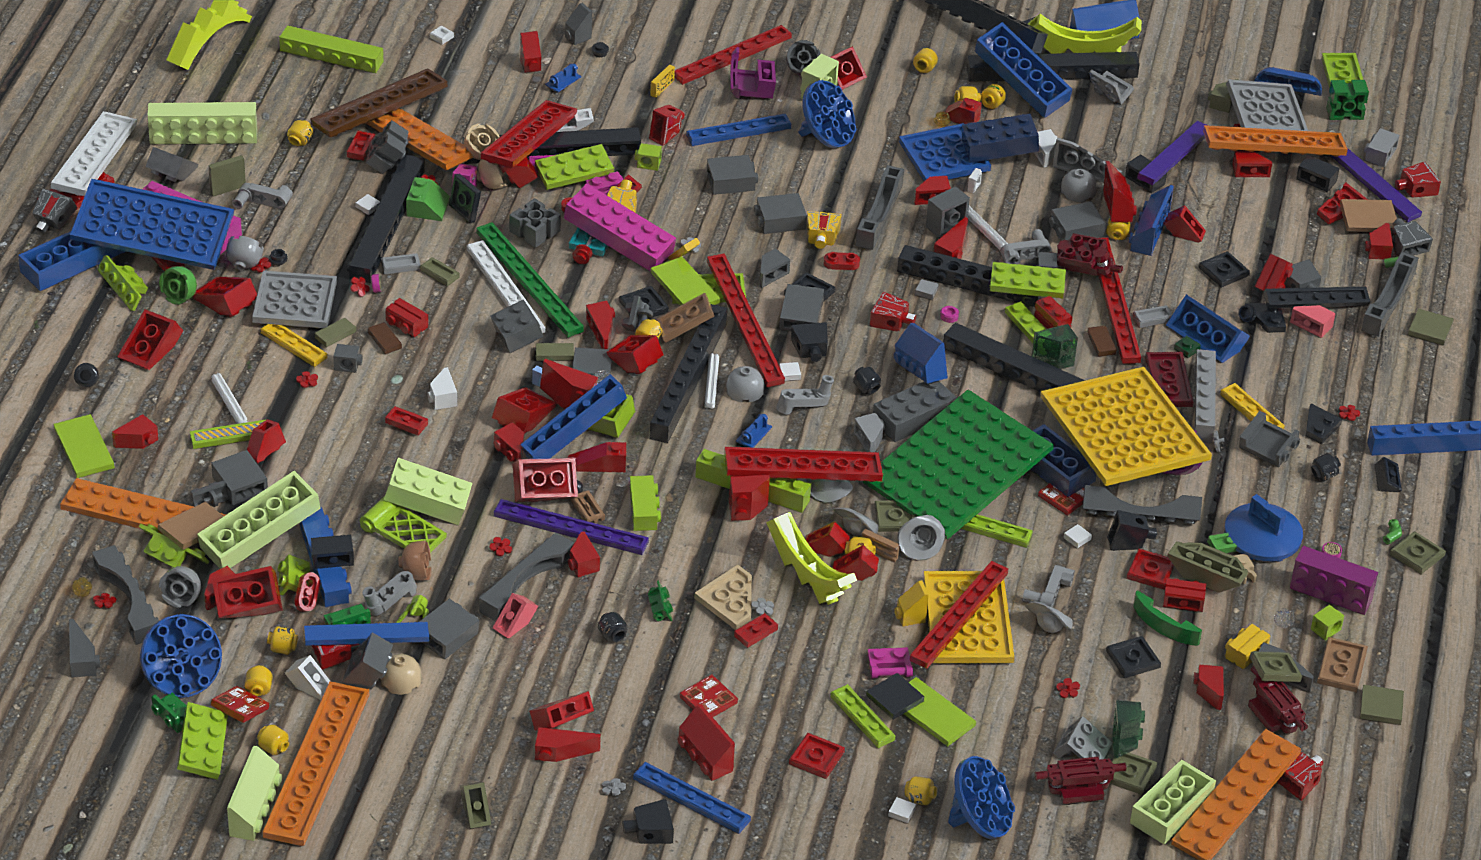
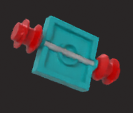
[569,227,609,264]

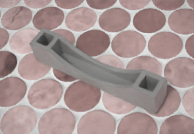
[1193,349,1216,443]

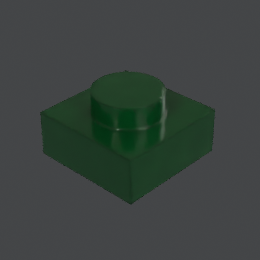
[1174,336,1201,358]

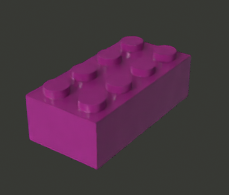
[1290,546,1379,615]

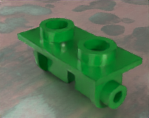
[648,580,673,621]

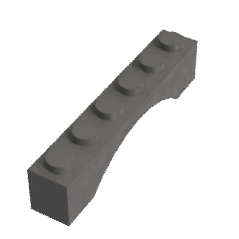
[856,165,904,250]
[1361,252,1419,337]
[1082,485,1203,524]
[479,533,574,622]
[92,545,159,645]

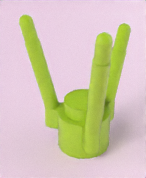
[396,595,429,623]

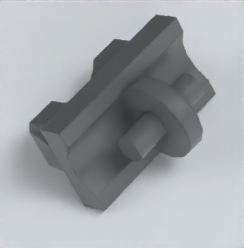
[622,296,653,332]
[191,480,229,507]

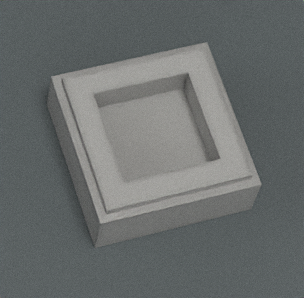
[915,279,939,299]

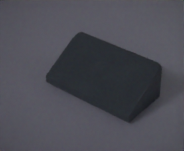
[1375,456,1402,492]

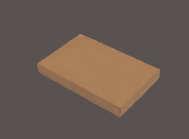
[1340,199,1397,232]
[657,293,714,343]
[158,502,224,550]
[1317,637,1368,693]

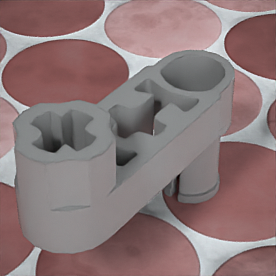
[232,183,293,209]
[1000,229,1052,264]
[776,375,834,415]
[1022,565,1075,607]
[362,571,417,616]

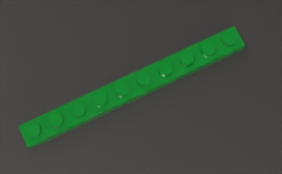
[476,222,584,338]

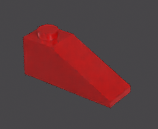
[933,217,968,259]
[586,301,615,349]
[568,442,626,473]
[529,691,594,731]
[535,727,601,762]

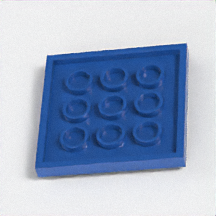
[899,123,991,181]

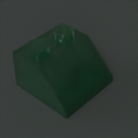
[1032,324,1078,369]
[1112,700,1145,758]

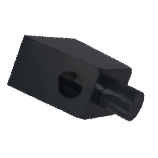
[791,322,828,362]
[1107,510,1157,551]
[622,799,674,844]

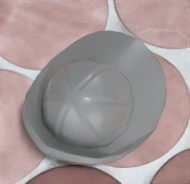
[805,479,853,503]
[832,507,878,536]
[897,515,945,561]
[1025,601,1073,633]

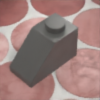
[564,2,592,45]
[760,248,790,288]

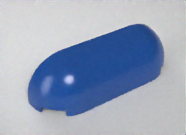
[1254,67,1322,96]

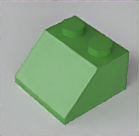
[406,177,450,221]

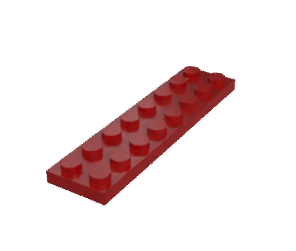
[481,100,577,168]
[724,447,883,482]

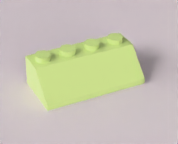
[227,746,282,841]

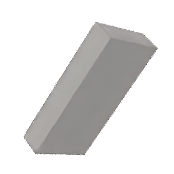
[381,253,420,274]
[1132,305,1173,328]

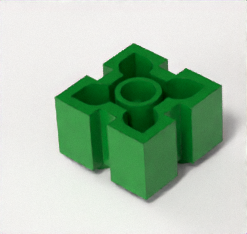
[1326,80,1369,120]

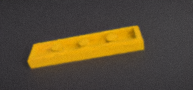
[261,324,328,367]
[1220,383,1285,429]

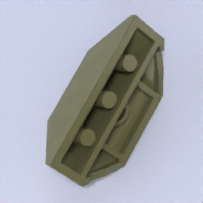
[1167,542,1248,593]

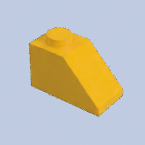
[895,580,929,627]

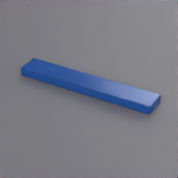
[686,114,792,146]
[304,622,429,646]
[633,762,751,834]

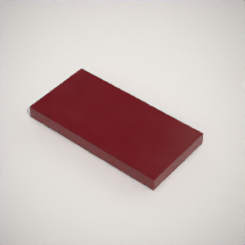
[1145,352,1194,407]

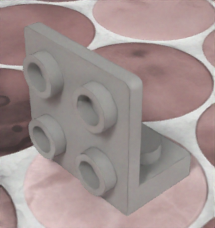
[1053,716,1112,759]

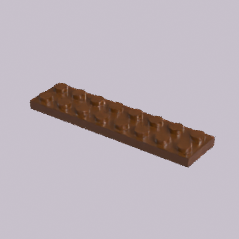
[310,68,448,137]

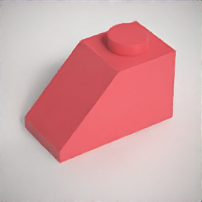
[1290,305,1335,338]
[493,593,538,638]

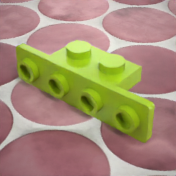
[98,255,148,311]
[139,523,209,568]

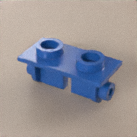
[545,64,581,92]
[736,414,772,448]

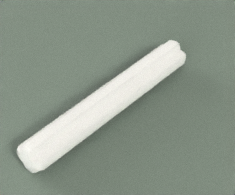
[968,206,1008,250]
[704,353,719,409]
[212,373,247,424]

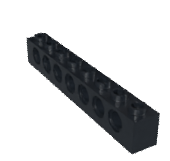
[897,245,1041,307]

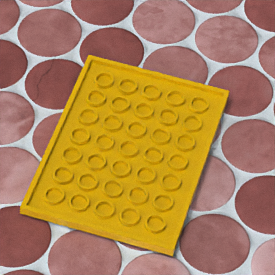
[1040,367,1212,486]

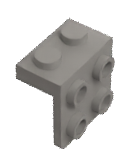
[1089,70,1134,105]

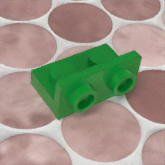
[324,604,371,625]
[151,692,186,733]

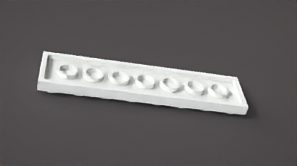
[51,111,137,196]

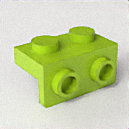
[277,554,310,596]

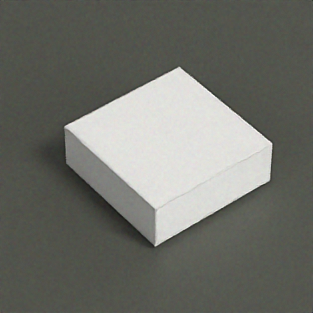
[430,26,454,45]
[967,168,982,193]
[355,194,380,215]
[779,362,801,381]
[1064,524,1092,548]
[888,797,916,823]

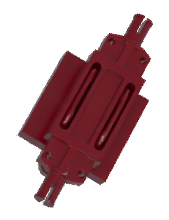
[1049,233,1123,276]
[1248,666,1308,734]
[1034,757,1127,804]

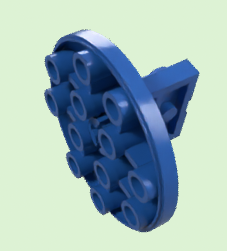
[798,80,856,148]
[1224,494,1303,562]
[140,614,222,697]
[948,756,1015,839]

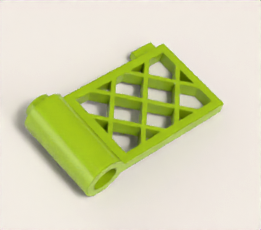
[360,496,447,553]

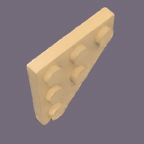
[694,565,752,630]

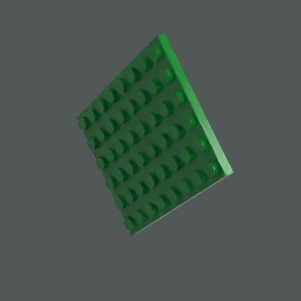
[863,389,1053,540]

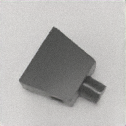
[1284,259,1321,288]

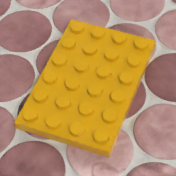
[923,571,1015,663]

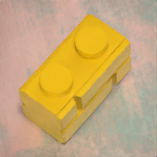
[1225,624,1270,669]

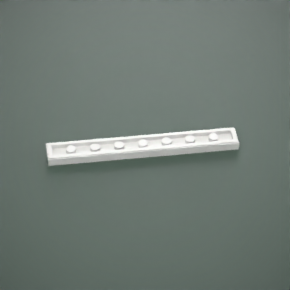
[467,240,545,333]

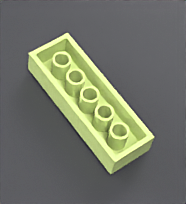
[147,102,257,144]
[197,471,321,569]

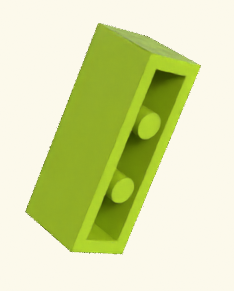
[630,475,661,531]

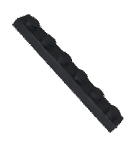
[1263,286,1370,308]

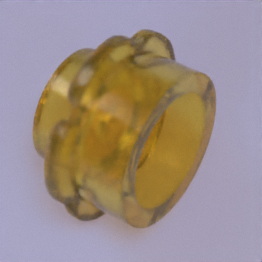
[933,111,950,127]
[72,577,92,597]

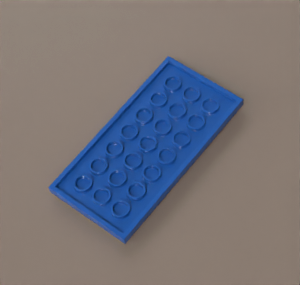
[70,178,234,270]

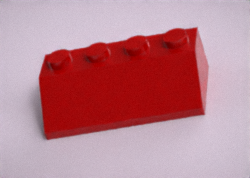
[1103,161,1137,222]

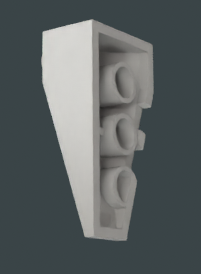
[1053,138,1122,183]

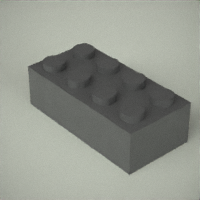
[873,381,957,442]

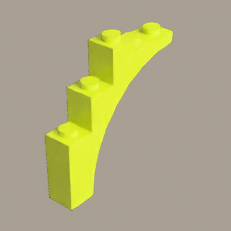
[166,0,252,70]
[1028,14,1142,54]
[766,512,857,605]

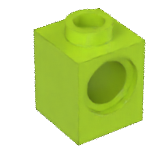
[635,143,662,171]
[1311,605,1344,641]

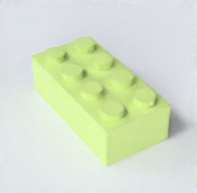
[384,458,472,525]
[1130,760,1216,845]

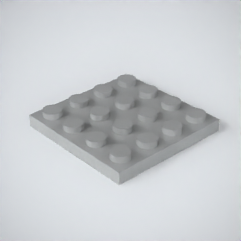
[1226,79,1308,131]
[252,271,337,328]

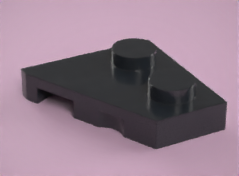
[1245,303,1286,333]
[1305,403,1342,444]

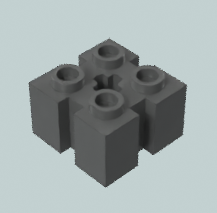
[366,120,409,174]
[509,198,561,248]

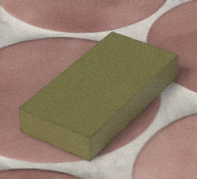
[420,257,460,286]
[315,318,356,347]
[536,343,574,361]

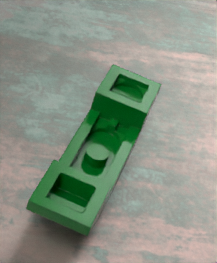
[1133,590,1202,646]

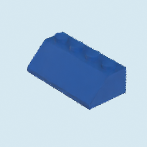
[1070,0,1140,39]
[1129,185,1174,256]
[1166,294,1250,363]
[894,323,948,383]

